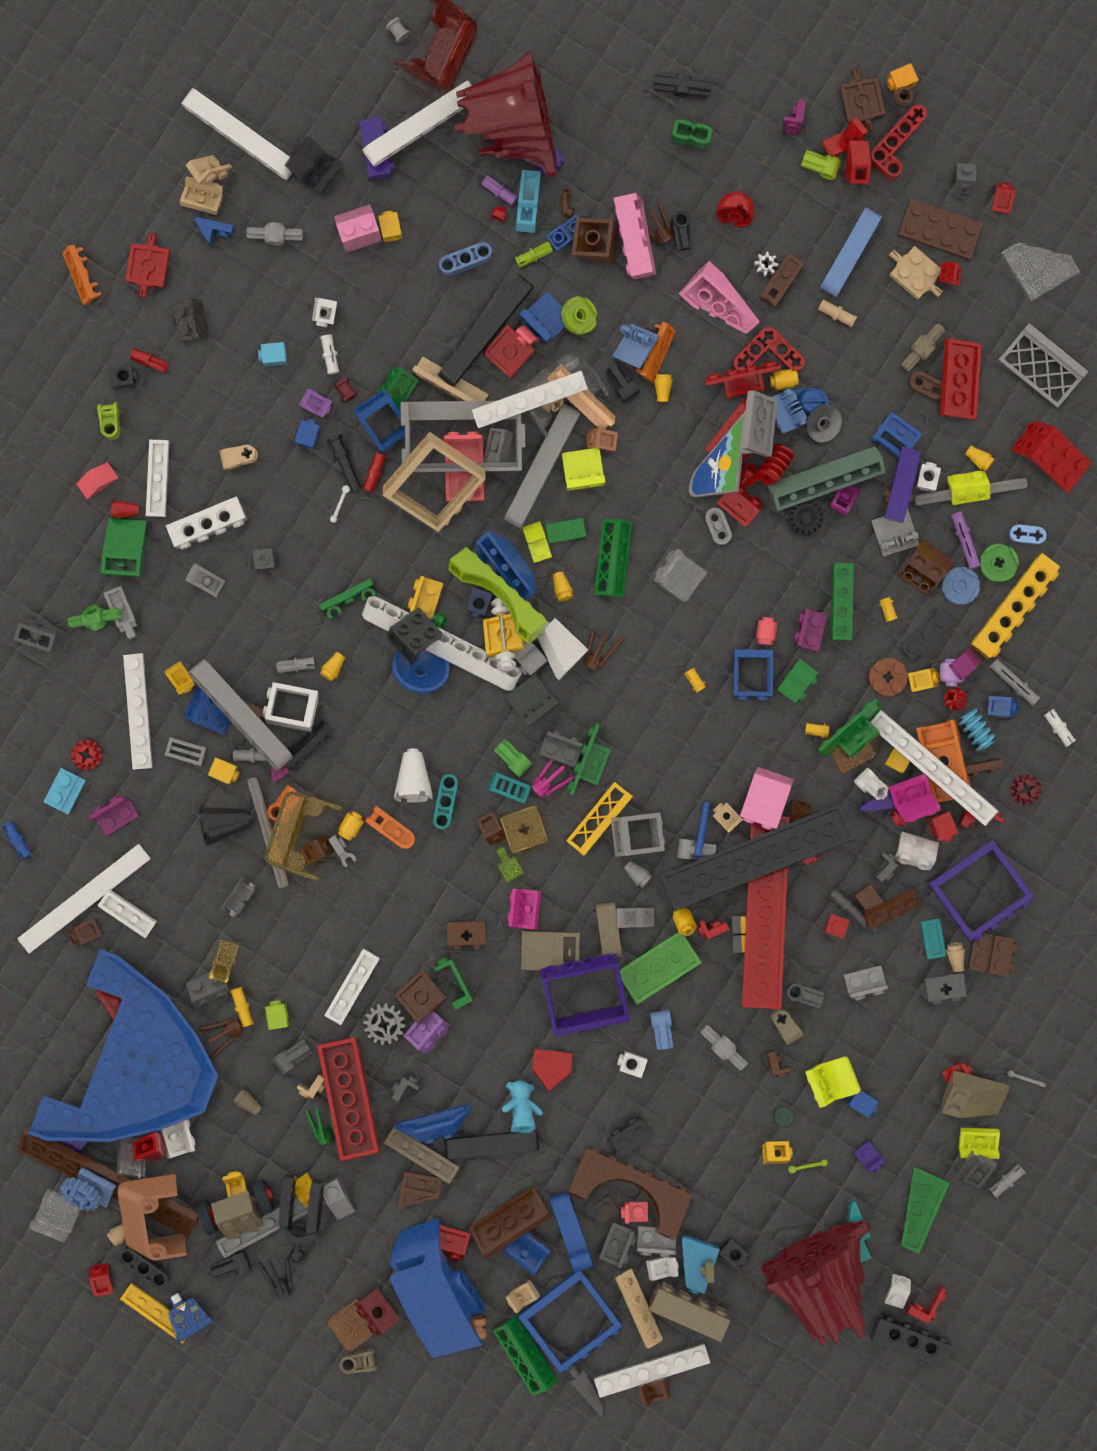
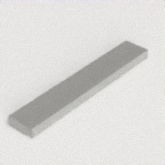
[215,1197,326,1259]

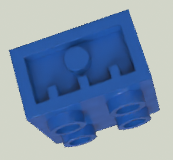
[520,292,565,345]
[183,685,230,735]

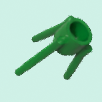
[305,1108,335,1145]

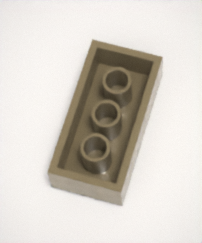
[648,1281,731,1342]

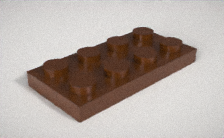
[898,199,983,261]
[469,1186,551,1259]

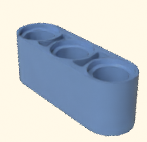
[439,242,492,277]

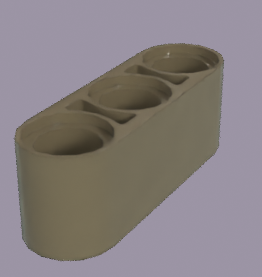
[596,902,622,958]

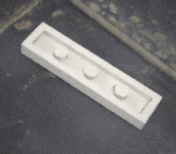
[146,440,170,517]
[324,949,380,1025]

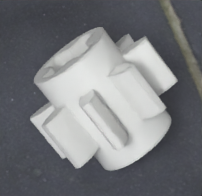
[754,252,778,277]

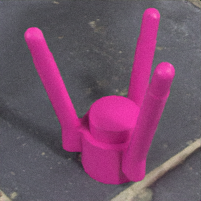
[531,760,577,798]

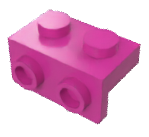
[508,888,542,930]

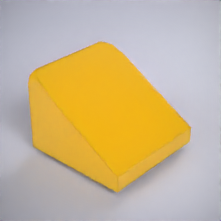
[885,748,910,774]

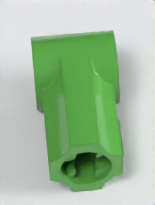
[494,739,533,778]

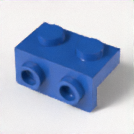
[502,1232,551,1275]

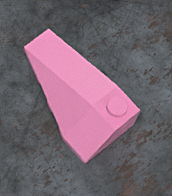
[679,261,759,334]

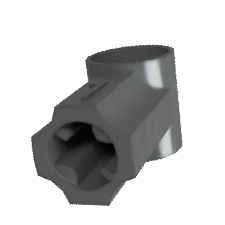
[784,982,824,1008]
[272,1039,313,1074]

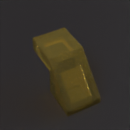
[209,940,240,983]

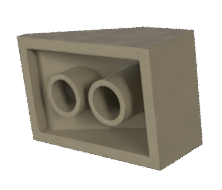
[941,1071,1010,1118]

